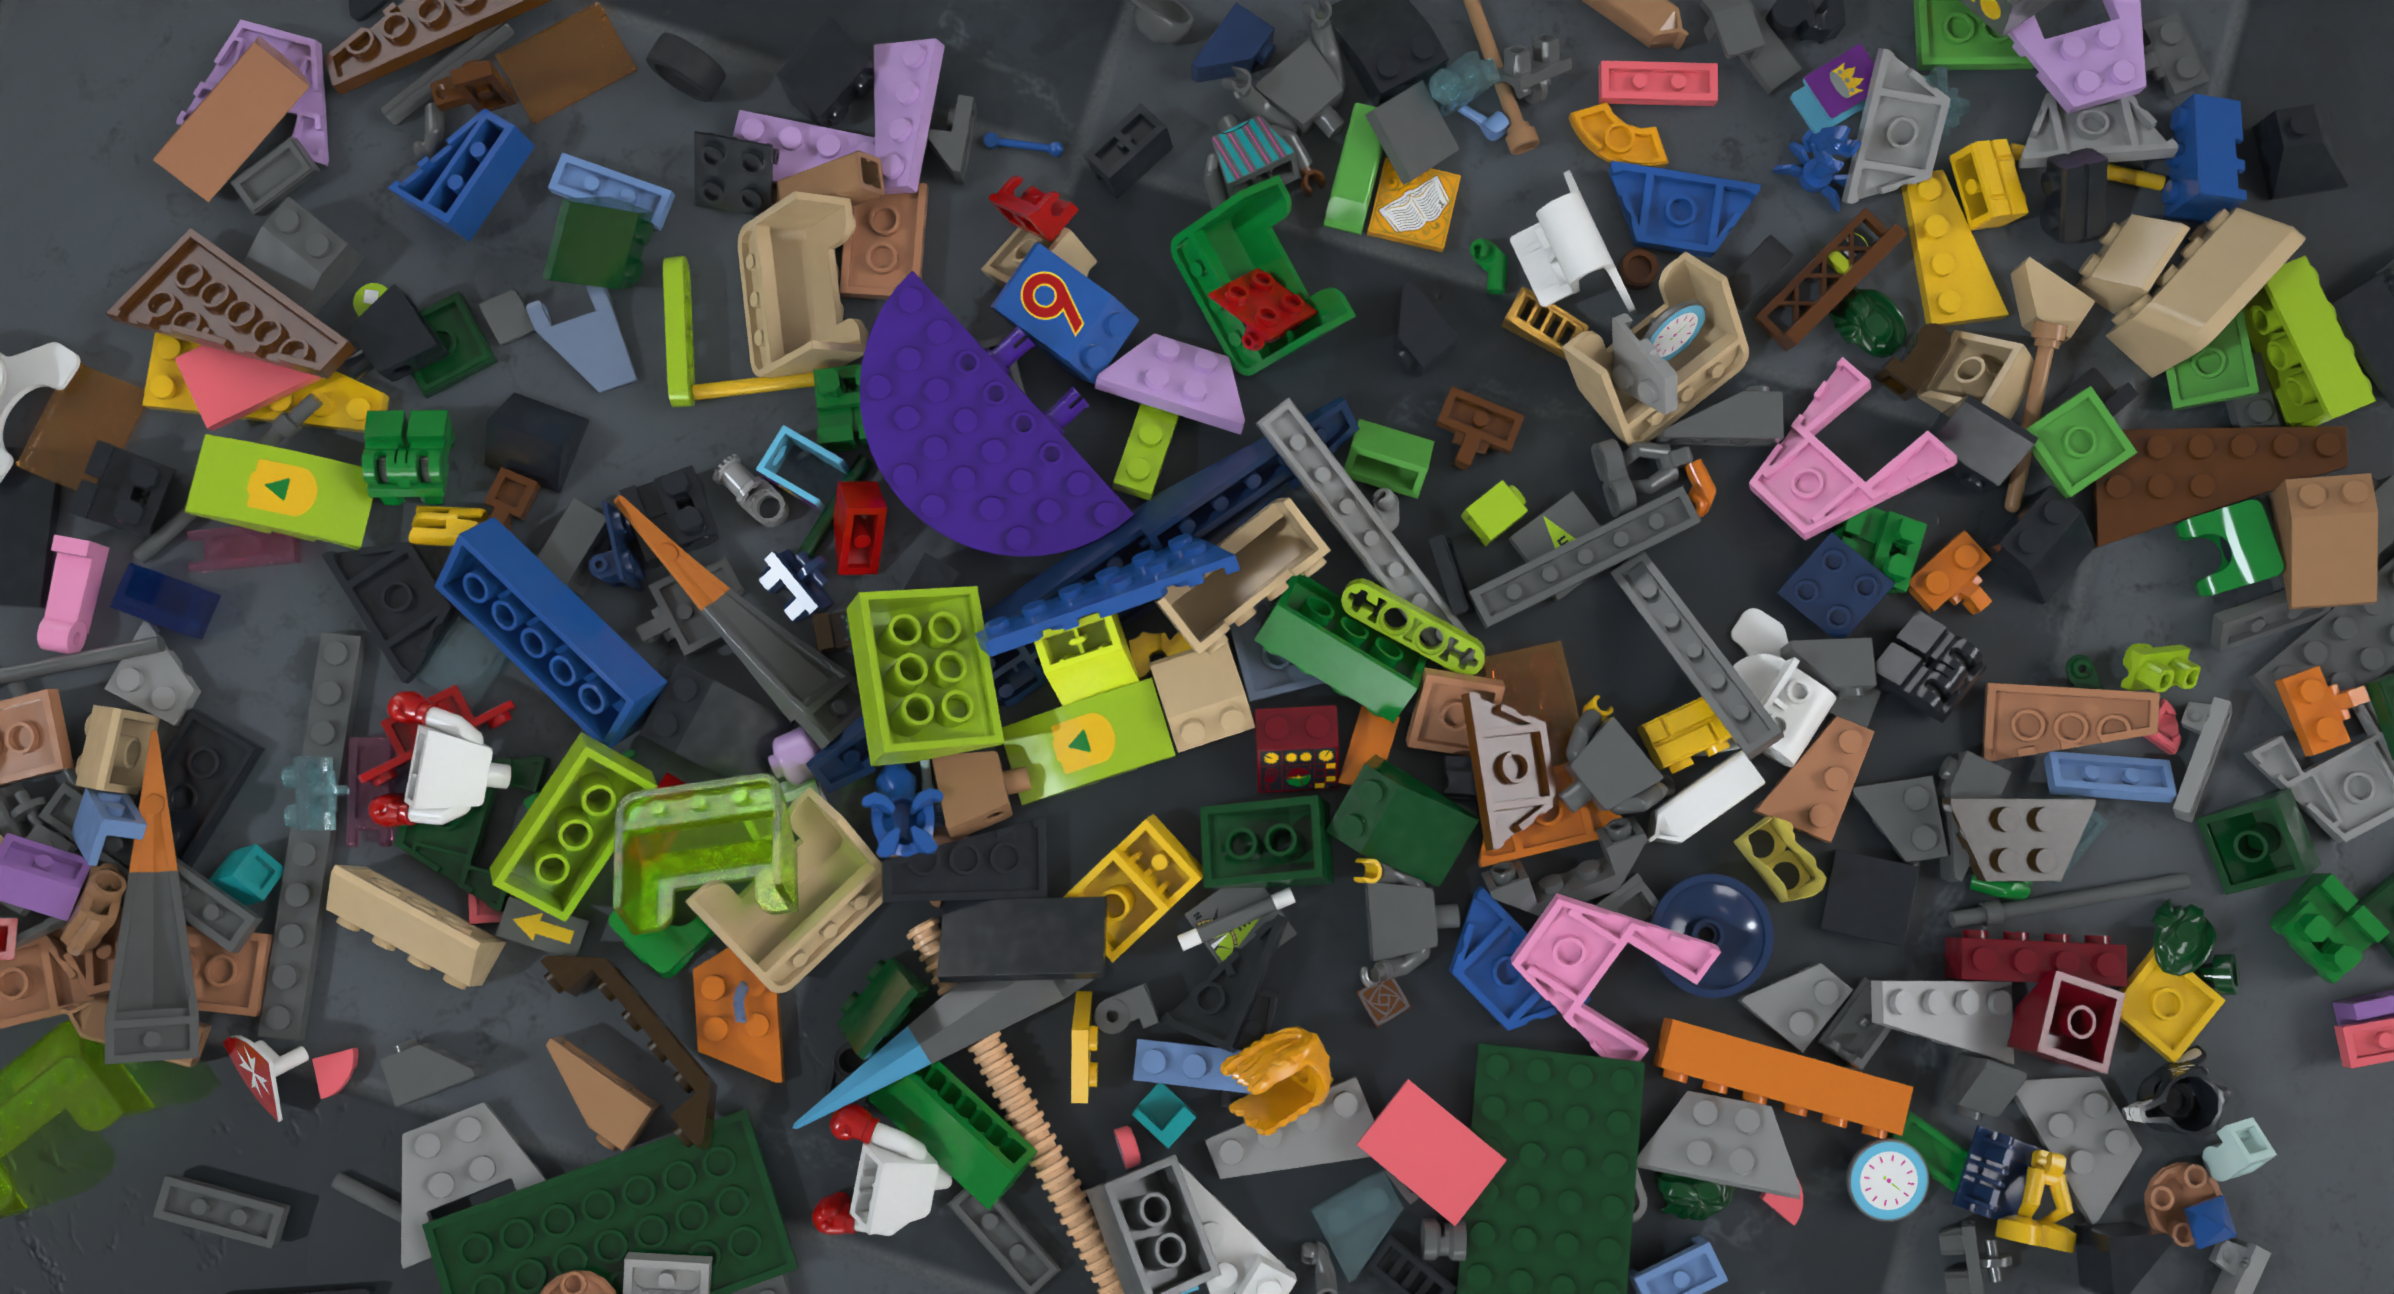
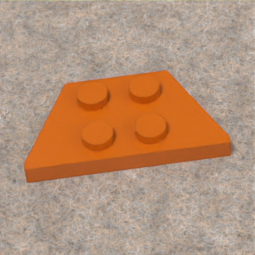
[1478,763,1622,868]
[693,947,785,1083]

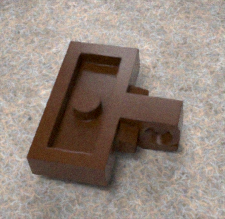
[430,60,517,113]
[1435,386,1525,471]

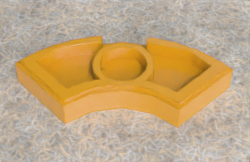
[1568,102,1669,168]

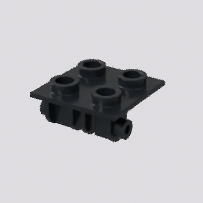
[694,131,780,216]

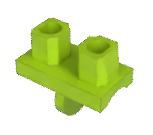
[2120,643,2201,693]

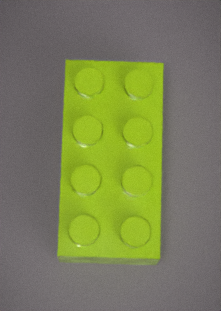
[2243,255,2376,427]
[490,732,658,922]

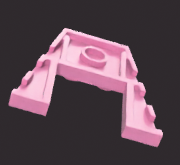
[1749,357,1957,540]
[1510,893,1721,1061]

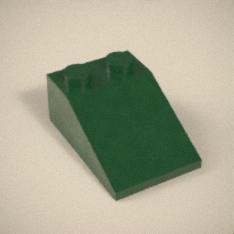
[542,196,654,289]
[1325,754,1480,887]
[1200,795,1335,889]
[837,957,933,1060]

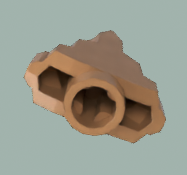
[60,863,127,956]

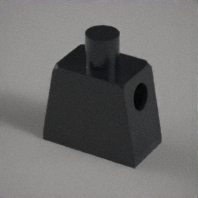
[343,284,451,382]

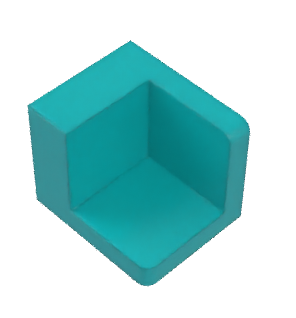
[209,844,284,906]
[1132,1083,1196,1149]

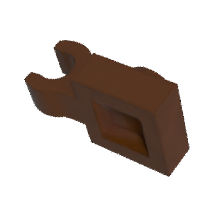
[484,467,541,531]

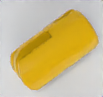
[408,505,489,546]

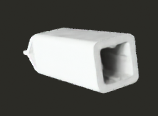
[1645,751,1765,844]

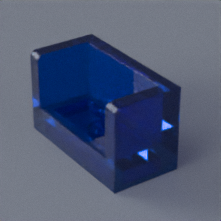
[110,563,221,640]

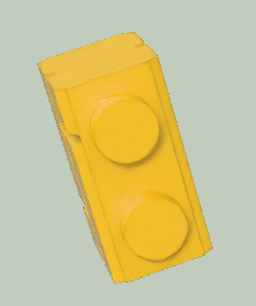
[1949,139,2029,231]
[1637,697,1732,774]

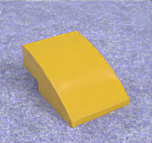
[1063,814,1203,963]

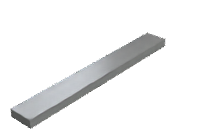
[1255,398,1475,672]

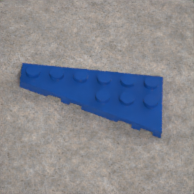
[975,534,1240,657]

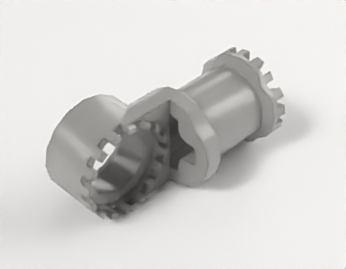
[712,454,790,527]

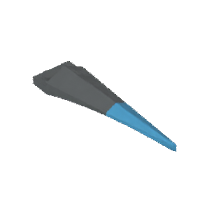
[793,979,1094,1129]

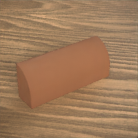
[153,36,310,202]

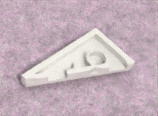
[1179,1163,1286,1294]

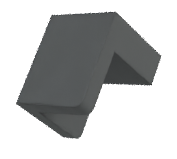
[1703,2,1766,61]

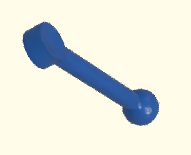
[983,132,1064,157]

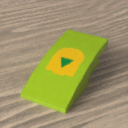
[184,434,373,550]
[1002,678,1176,806]

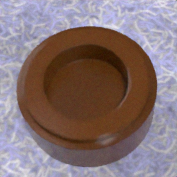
[1617,248,1659,290]

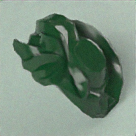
[1829,286,1907,358]
[2152,898,2217,977]
[1654,1172,1736,1221]

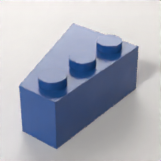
[2161,94,2247,224]
[388,108,535,242]

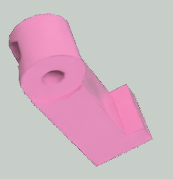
[37,535,110,654]

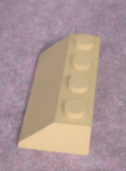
[326,865,506,990]

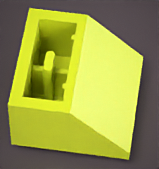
[1034,612,1140,706]

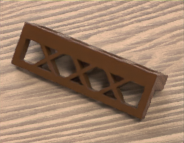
[1753,207,1907,351]

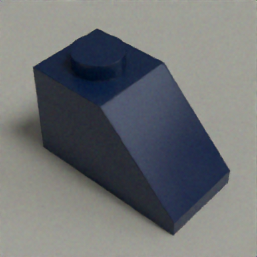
[1191,2,1276,83]

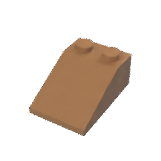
[2269,473,2378,610]

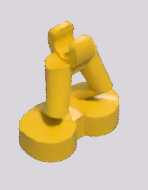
[1995,1149,2077,1253]

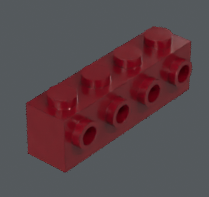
[1945,930,2127,987]

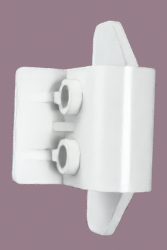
[1510,170,1637,315]
[0,342,81,483]
[1695,608,1837,767]

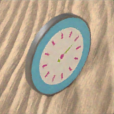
[1643,300,1707,361]
[1846,1138,1929,1222]

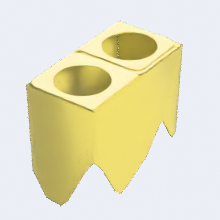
[1733,816,1827,903]

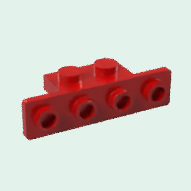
[358,684,518,788]

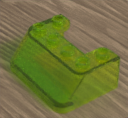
[613,773,799,935]
[0,1020,155,1219]

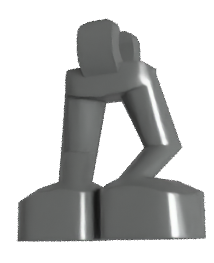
[1591,439,1693,518]

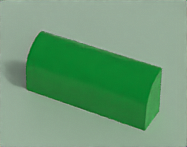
[868,1061,1038,1210]

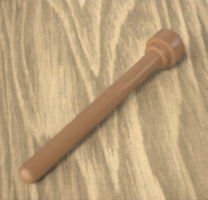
[1463,0,1540,155]
[2004,321,2068,513]

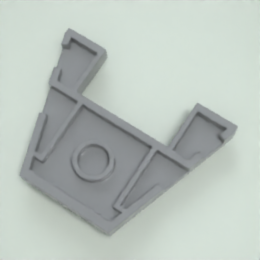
[2244,688,2394,843]
[401,1102,547,1269]

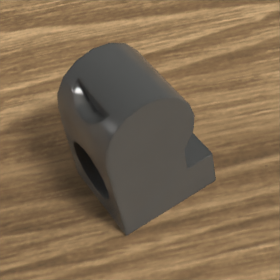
[1094,982,1160,1034]

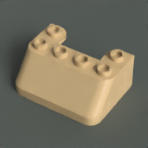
[738,191,869,378]
[2106,207,2306,378]
[1562,251,1749,447]
[1154,498,1331,655]
[685,787,883,993]

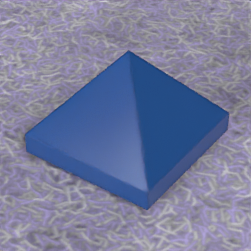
[2183,1195,2237,1249]

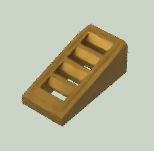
[1501,286,1589,360]

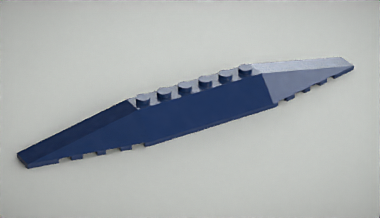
[806,396,1360,793]

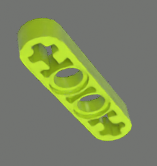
[663,256,695,408]
[1341,578,1486,675]

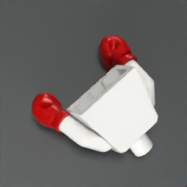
[368,691,511,828]
[812,1103,952,1236]

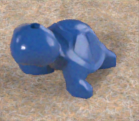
[862,763,943,858]

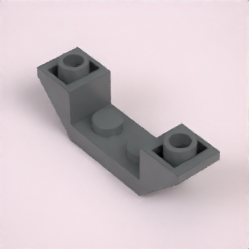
[1481,816,1647,916]

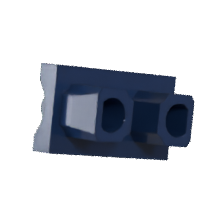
[759,549,835,622]

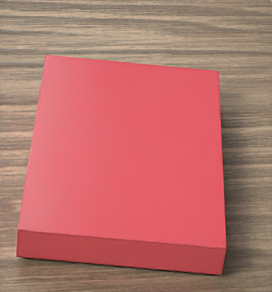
[175,345,322,431]
[1356,1079,1506,1226]

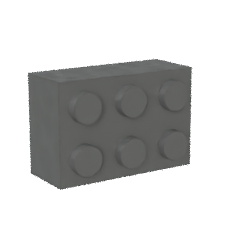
[1086,1154,1222,1294]

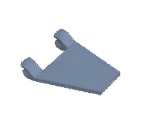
[526,285,638,394]

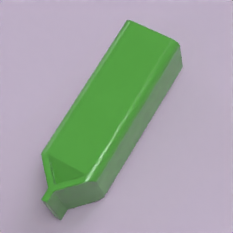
[1323,103,1384,236]

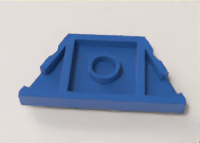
[1608,161,1761,258]
[1448,886,1591,1031]

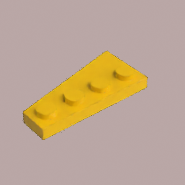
[1901,170,2009,327]

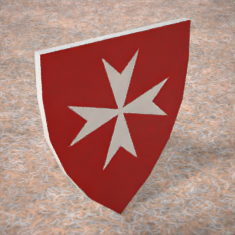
[223,1035,309,1122]

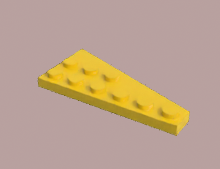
[142,333,389,433]

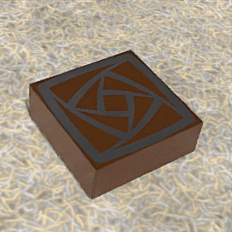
[1355,978,1412,1028]

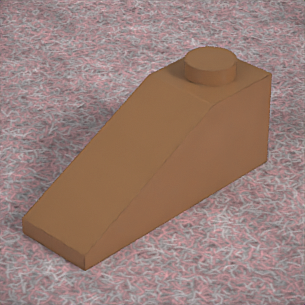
[546,1036,661,1151]

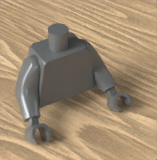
[1221,0,1347,139]

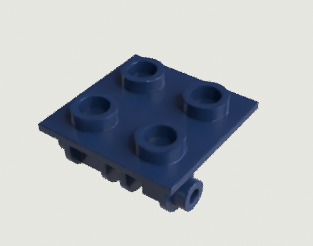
[589,501,646,592]
[1777,532,1895,639]
[1952,1125,2046,1221]

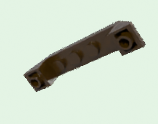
[541,955,718,1150]

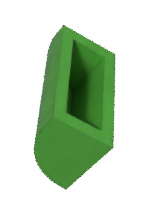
[1344,419,1435,499]

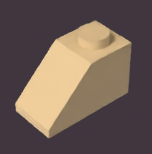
[2010,257,2096,345]

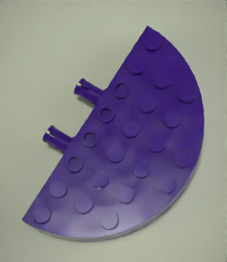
[859,270,1134,557]

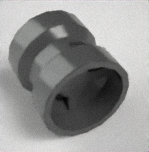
[1421,1217,1467,1261]

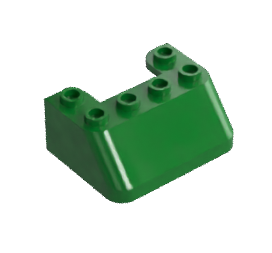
[1171,174,1356,376]

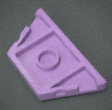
[1095,333,1245,435]

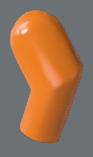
[1683,459,1717,517]

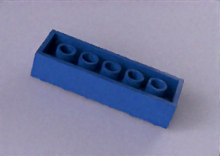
[434,517,667,748]

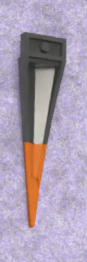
[614,495,863,750]
[105,729,199,1064]

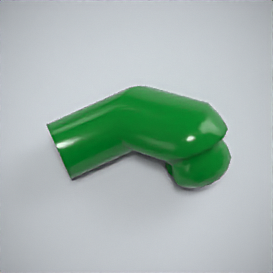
[1469,238,1508,295]
[1970,874,2032,900]

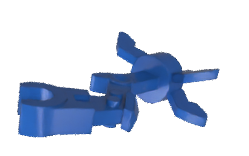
[1772,125,1862,213]

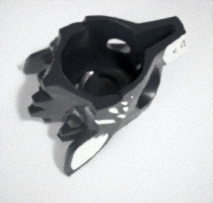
[2121,1045,2231,1136]

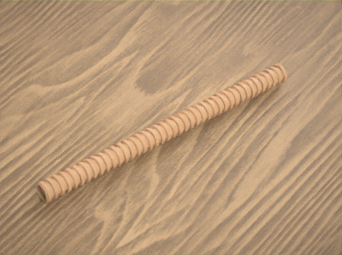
[906,917,1124,1294]

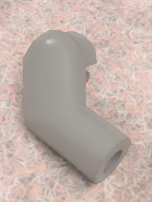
[1373,488,1400,532]

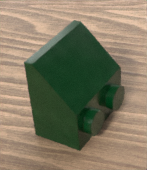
[2196,788,2322,895]

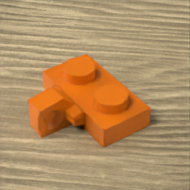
[1907,530,1992,615]
[2274,666,2370,756]

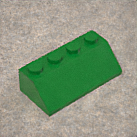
[1254,574,1427,723]

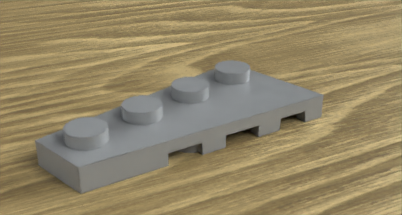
[1871,980,2014,1064]
[1204,1076,1374,1179]

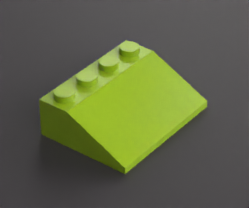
[846,586,1004,766]

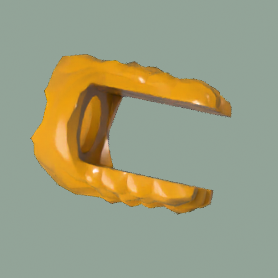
[1220,1026,1334,1136]

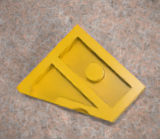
[1071,991,1098,1103]

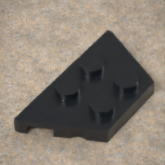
[321,541,457,684]

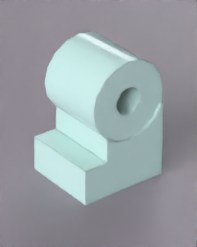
[2202,1117,2277,1182]

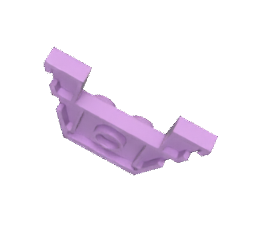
[2007,0,2146,114]
[176,19,329,166]

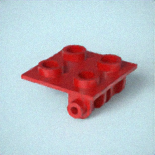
[1208,268,1317,351]

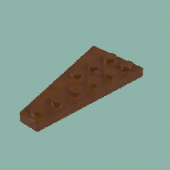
[2092,426,2349,549]

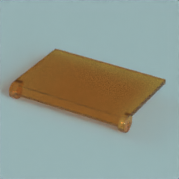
[495,1,637,124]
[15,362,145,491]

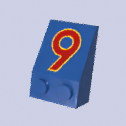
[990,242,1139,384]

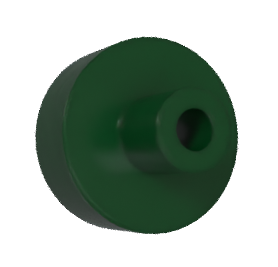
[2198,954,2240,995]

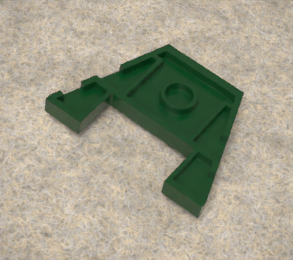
[394,756,550,912]

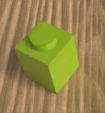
[1460,480,1528,547]

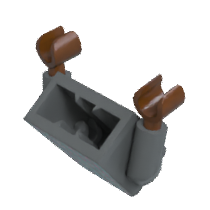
[1203,114,1326,209]

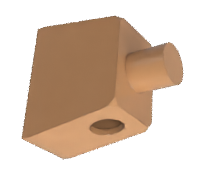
[932,751,1032,841]

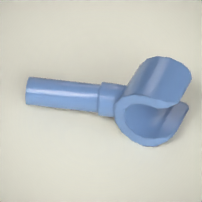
[1455,102,1509,141]

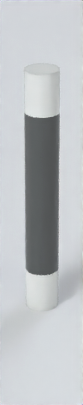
[1177,887,1296,951]

